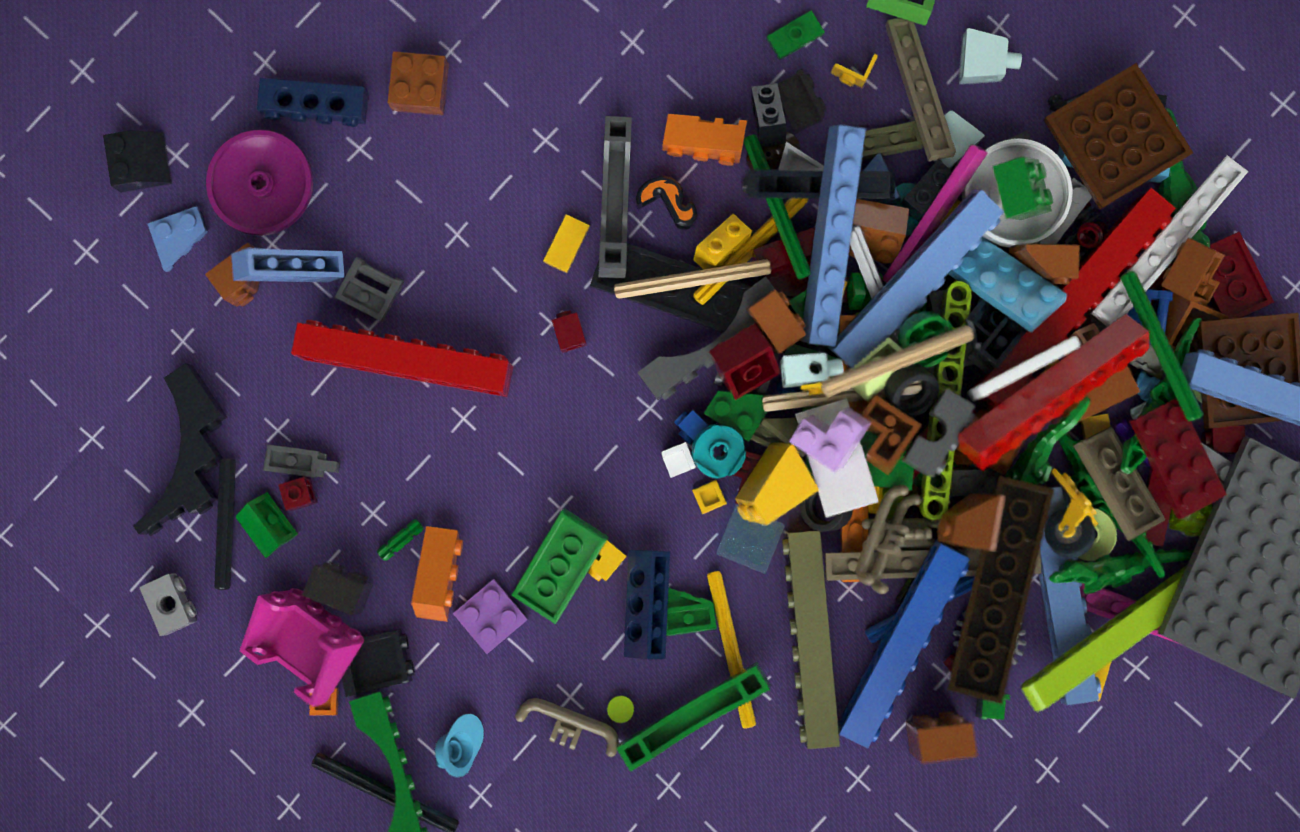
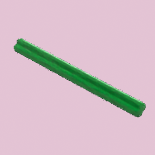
[744,134,811,279]
[1121,271,1203,421]

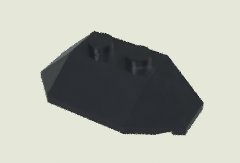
[964,298,1028,369]

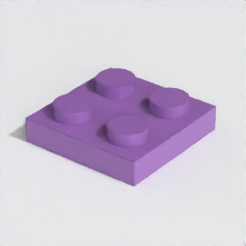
[453,579,528,654]

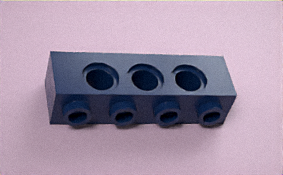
[257,78,368,127]
[624,550,670,660]

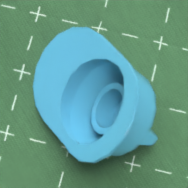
[435,714,484,777]

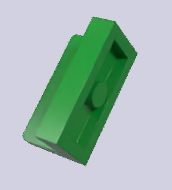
[236,492,298,558]

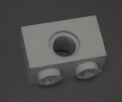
[139,573,197,636]

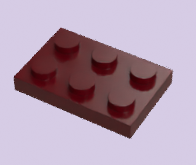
[1210,231,1274,319]

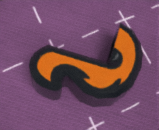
[636,176,697,230]

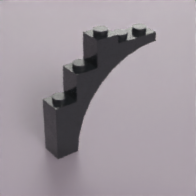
[742,170,895,199]
[133,363,227,536]

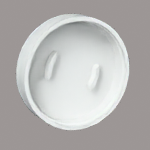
[962,139,1073,248]

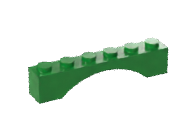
[616,662,771,772]
[349,691,428,832]

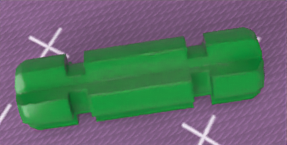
[377,519,424,561]

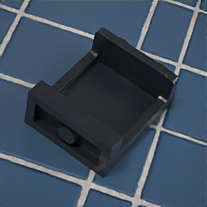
[342,629,415,697]

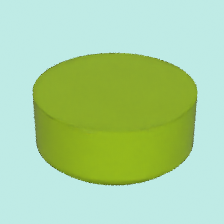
[607,695,634,723]

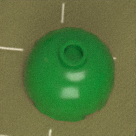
[898,311,953,368]

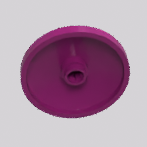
[206,130,313,236]

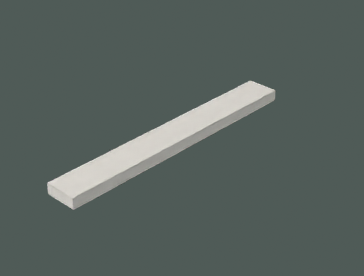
[1091,155,1248,327]

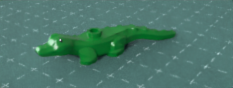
[1157,108,1210,247]
[1120,318,1202,474]
[1005,396,1091,485]
[1058,433,1165,578]
[1049,549,1194,594]

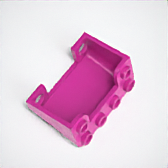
[240,588,364,707]

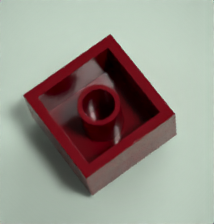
[709,323,781,400]

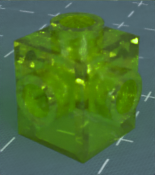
[1169,503,1212,536]

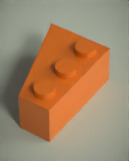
[663,114,747,166]
[411,526,463,622]

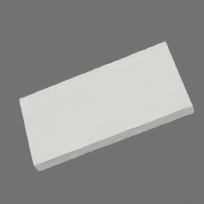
[967,336,1080,401]
[795,398,879,517]

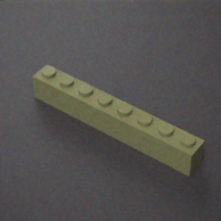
[782,531,840,749]

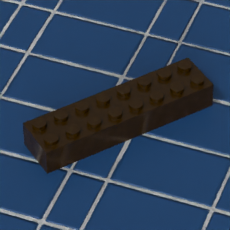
[948,476,1054,704]

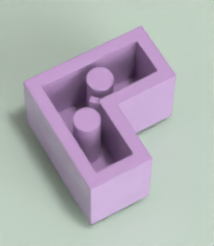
[789,408,871,472]

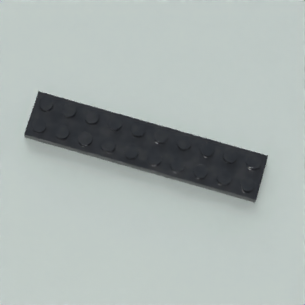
[590,243,839,358]

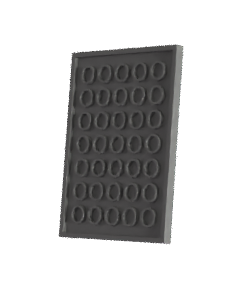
[1158,437,1300,699]

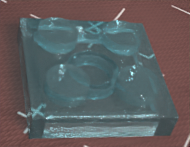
[716,505,785,574]

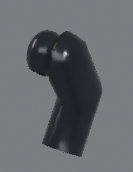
[1048,92,1085,112]

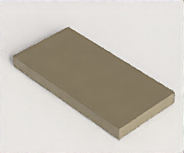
[1074,427,1166,541]

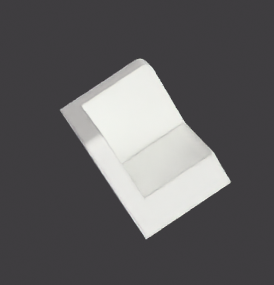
[661,442,695,478]

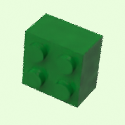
[993,156,1053,220]

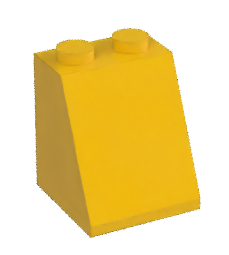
[735,442,819,525]

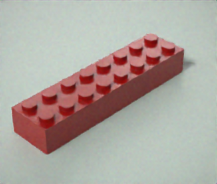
[291,320,513,397]

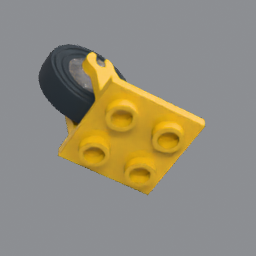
[1045,468,1098,558]

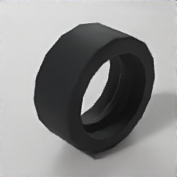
[884,364,940,417]
[800,482,853,532]

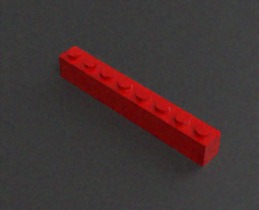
[958,314,1149,470]

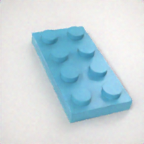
[947,237,1067,332]

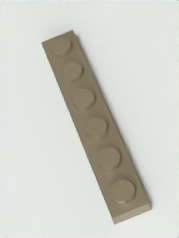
[885,18,956,161]

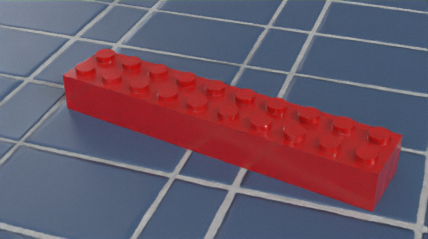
[970,188,1176,411]

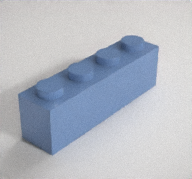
[231,248,344,282]

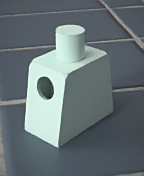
[959,28,1022,84]
[934,110,985,169]
[780,353,843,388]

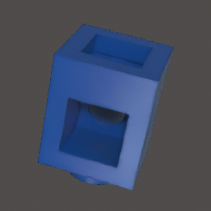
[674,410,709,444]

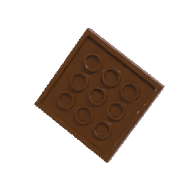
[1043,63,1193,209]
[1196,313,1300,428]

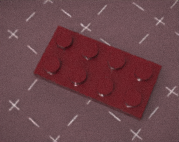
[1129,398,1227,519]

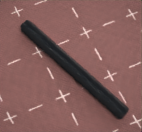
[311,753,459,832]

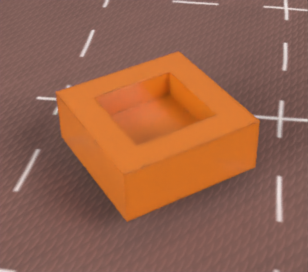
[309,687,338,715]

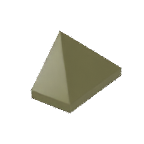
[760,418,806,458]

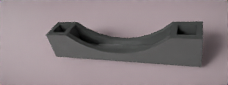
[599,116,632,278]
[637,276,778,400]

